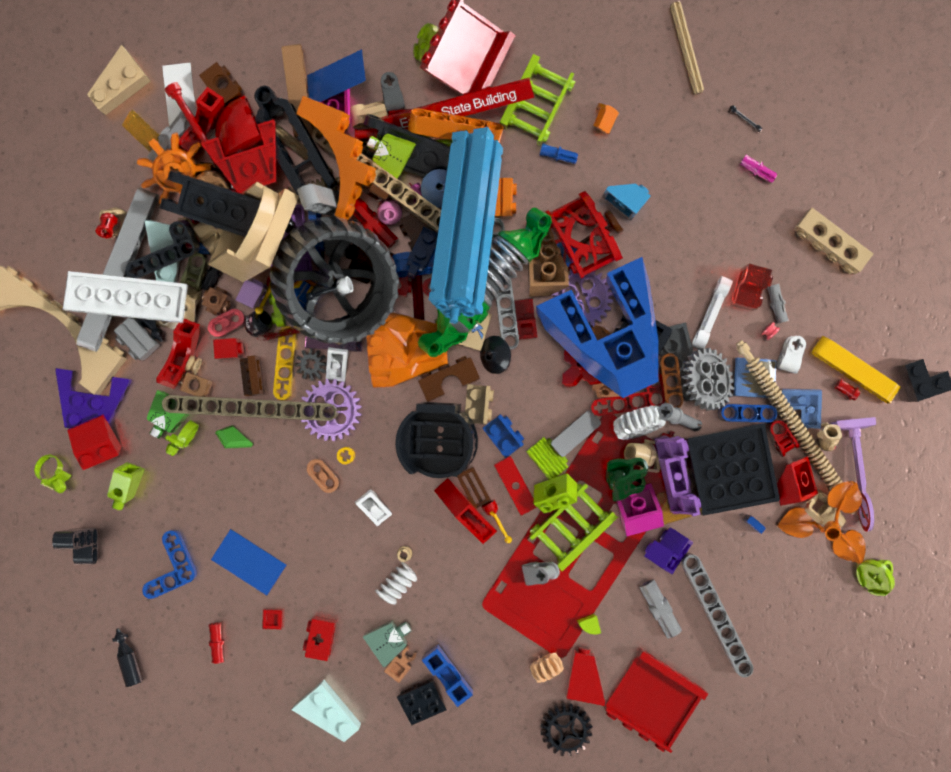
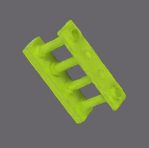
[500,54,576,146]
[529,483,618,571]

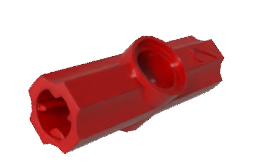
[353,197,398,249]

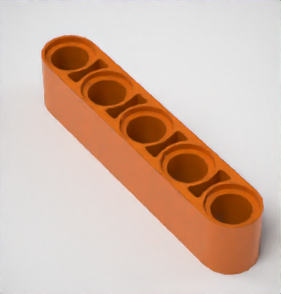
[408,108,504,143]

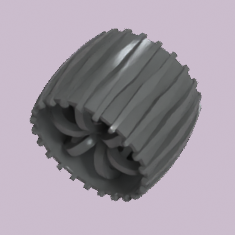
[269,217,399,345]

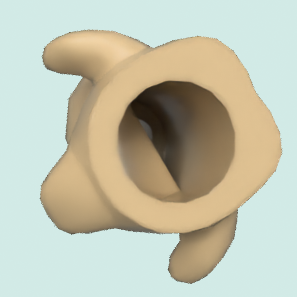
[817,422,842,451]

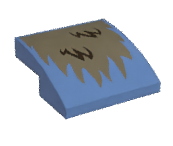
[733,358,777,398]

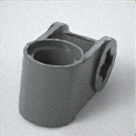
[381,72,405,112]

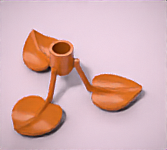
[778,481,866,564]

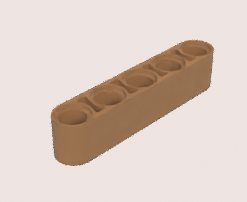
[281,44,314,138]

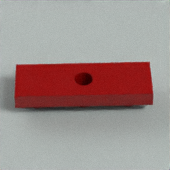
[494,456,537,516]

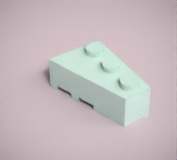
[291,680,361,742]

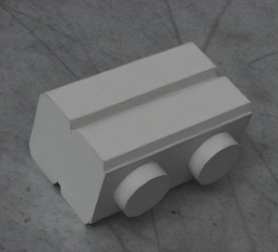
[114,317,160,361]

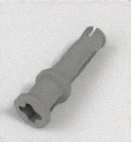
[658,403,702,431]

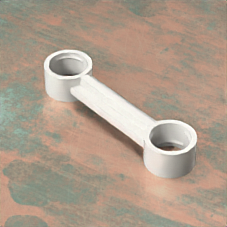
[692,276,733,349]

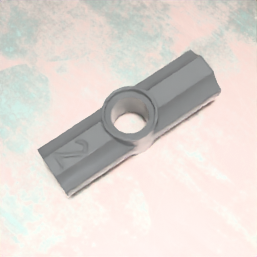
[147,111,190,161]
[639,579,682,639]

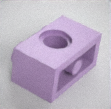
[236,278,267,310]

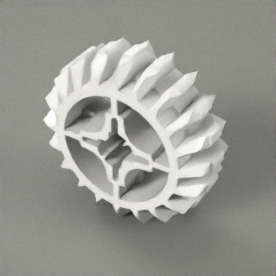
[613,405,666,440]

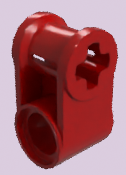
[765,420,799,457]

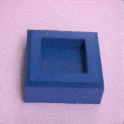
[743,515,766,534]

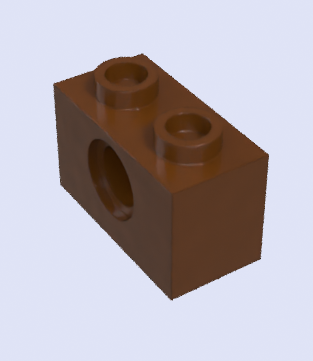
[199,62,243,108]

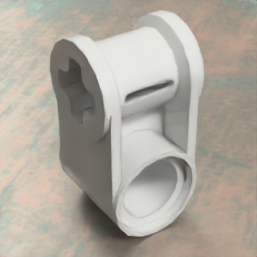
[777,336,806,374]

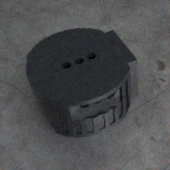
[395,402,478,478]

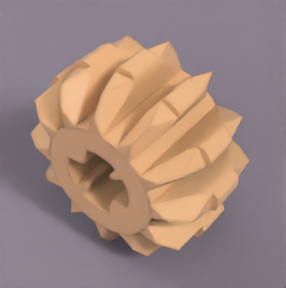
[530,653,564,683]

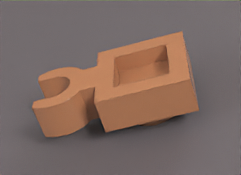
[384,646,417,683]

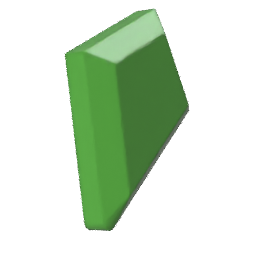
[215,425,253,449]

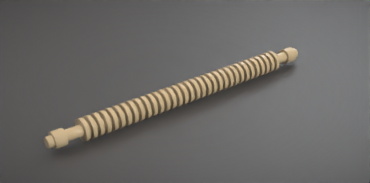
[736,340,858,515]

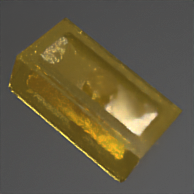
[122,109,160,152]

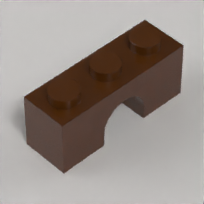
[418,356,480,402]

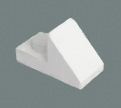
[326,347,349,382]
[355,490,392,526]

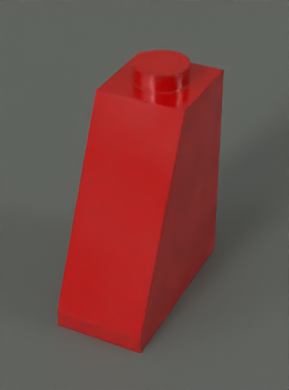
[565,647,605,706]

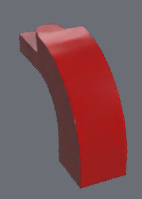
[179,87,224,157]
[156,319,200,389]

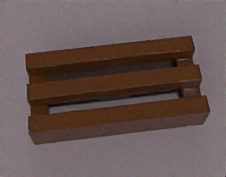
[457,467,491,509]

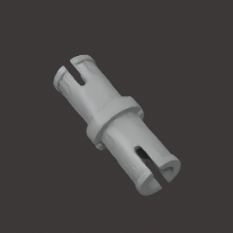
[767,284,789,324]

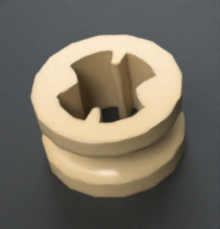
[185,355,202,374]

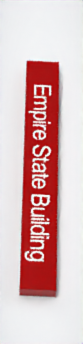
[381,78,534,129]

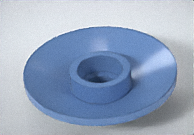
[421,169,447,208]

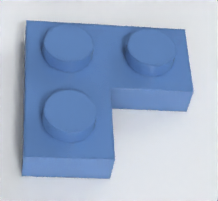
[782,389,822,429]

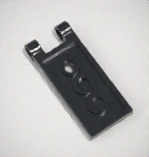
[362,114,451,185]
[159,169,261,237]

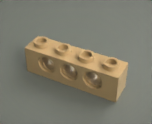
[794,208,873,274]

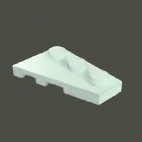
[144,220,184,283]

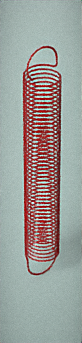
[257,327,299,340]

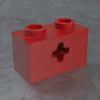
[303,616,337,661]

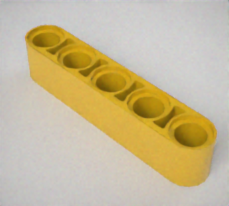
[811,336,901,404]

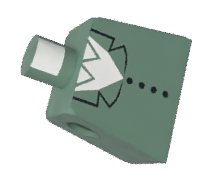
[363,621,412,667]

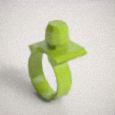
[165,420,199,456]
[34,454,72,493]

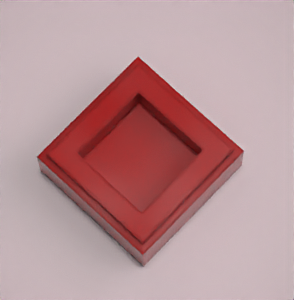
[262,609,283,630]

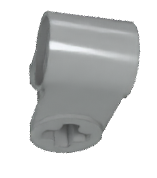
[522,562,560,586]

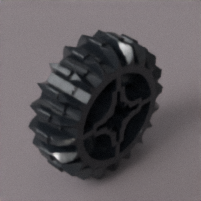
[540,703,593,757]

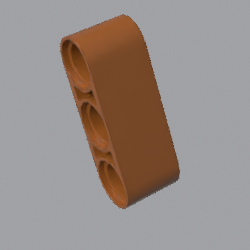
[661,353,683,408]

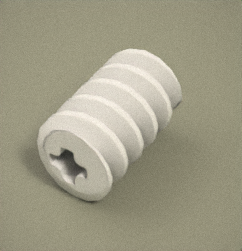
[375,562,417,605]

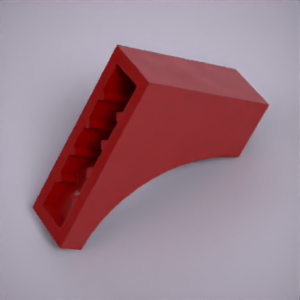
[434,478,497,544]

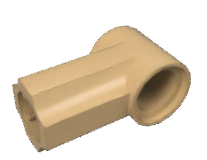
[350,100,387,129]

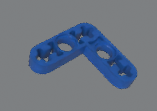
[142,530,197,599]

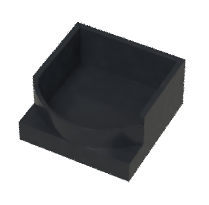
[683,424,780,516]

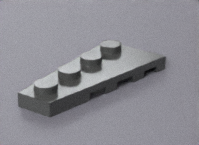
[657,322,693,401]

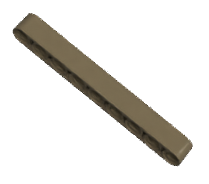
[162,395,339,421]

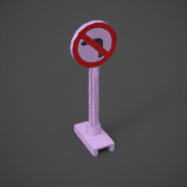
[831,417,876,532]

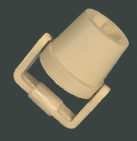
[624,440,661,473]
[805,490,846,528]

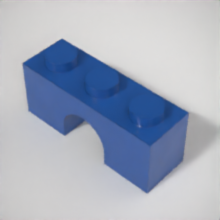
[422,644,473,707]

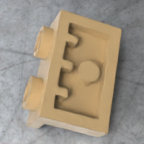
[465,384,494,424]

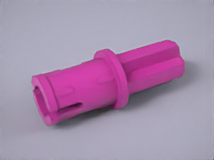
[740,154,777,183]

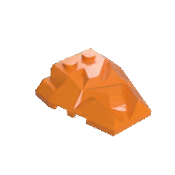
[367,312,448,388]

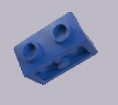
[483,414,524,459]

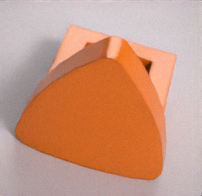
[593,103,619,134]

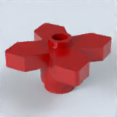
[562,350,601,387]

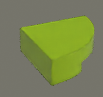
[577,614,601,635]

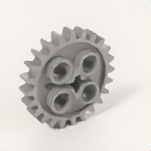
[682,348,735,411]

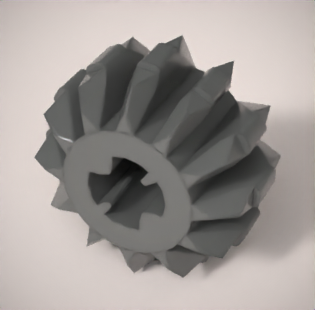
[295,348,327,381]

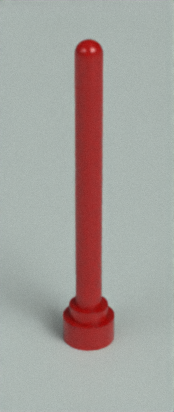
[164,82,217,166]

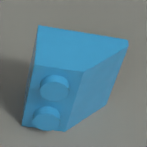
[602,184,651,220]

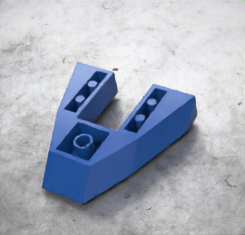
[536,257,658,398]

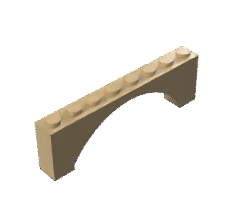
[0,266,128,395]

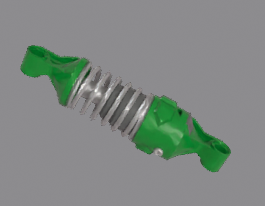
[418,207,552,357]

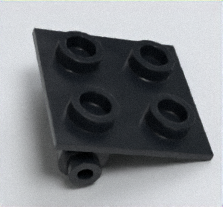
[396,680,447,726]

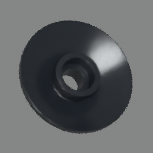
[480,336,511,374]

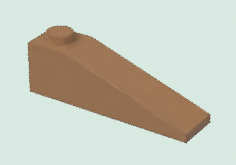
[528,229,569,297]

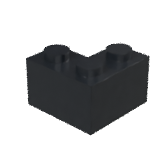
[897,359,951,402]

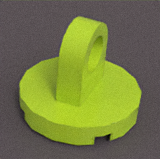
[413,23,438,61]
[856,559,895,596]

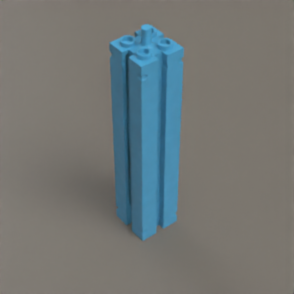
[428,127,503,324]

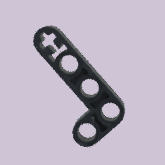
[125,220,200,278]
[52,528,98,565]

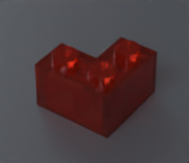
[731,264,773,311]

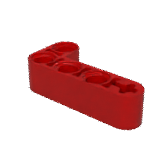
[589,372,665,416]

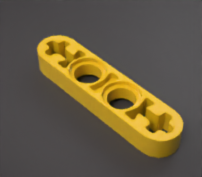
[273,326,297,400]

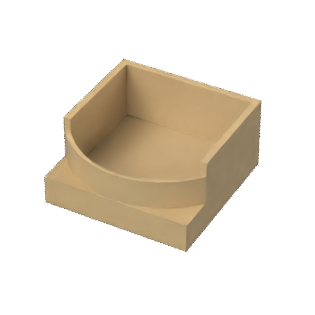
[208,182,299,282]

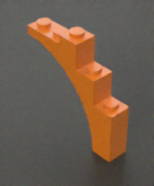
[296,96,376,220]

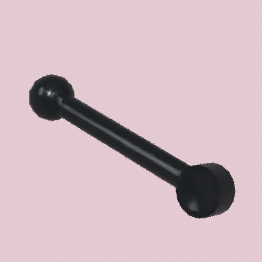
[729,105,763,132]

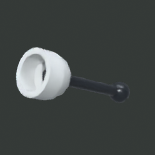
[306,276,353,301]

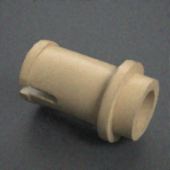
[397,546,412,562]

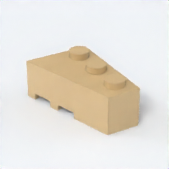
[87,45,151,115]

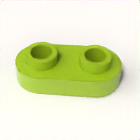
[269,292,286,327]

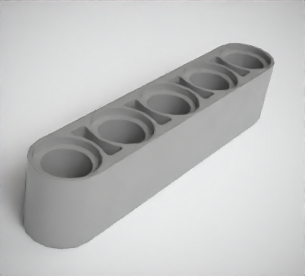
[297,184,340,216]

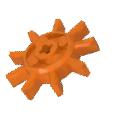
[137,132,213,204]

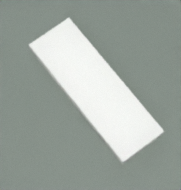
[63,271,188,323]

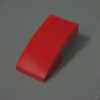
[514,298,537,340]

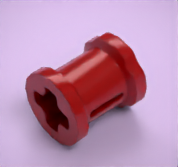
[95,213,118,239]

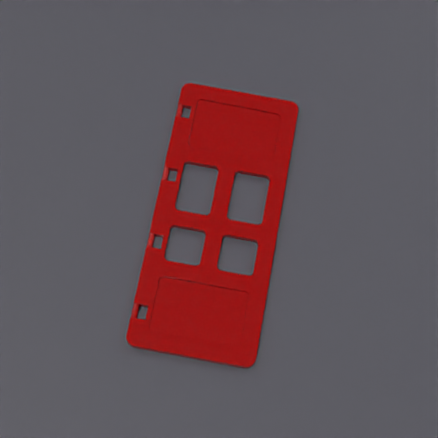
[482,414,687,658]

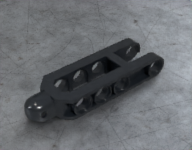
[254,85,338,201]

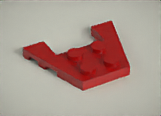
[201,119,276,193]

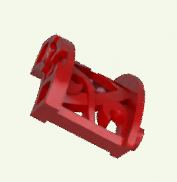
[545,191,623,278]

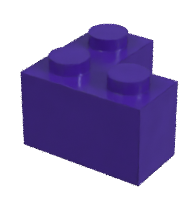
[644,527,693,575]

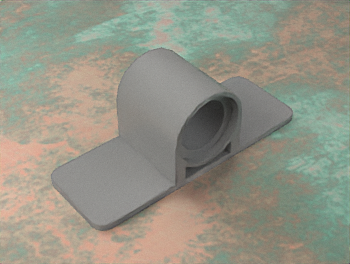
[551,410,601,457]

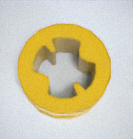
[337,447,355,464]

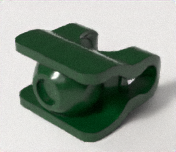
[605,458,648,501]

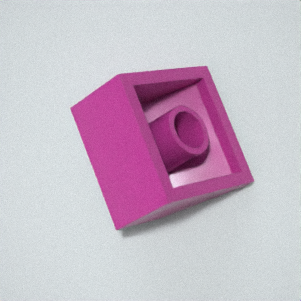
[616,484,664,536]

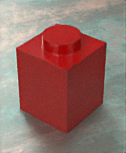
[213,338,244,360]

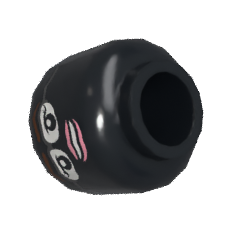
[244,310,273,337]

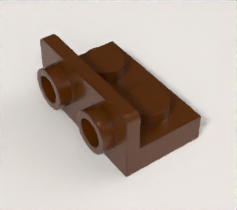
[240,355,264,397]

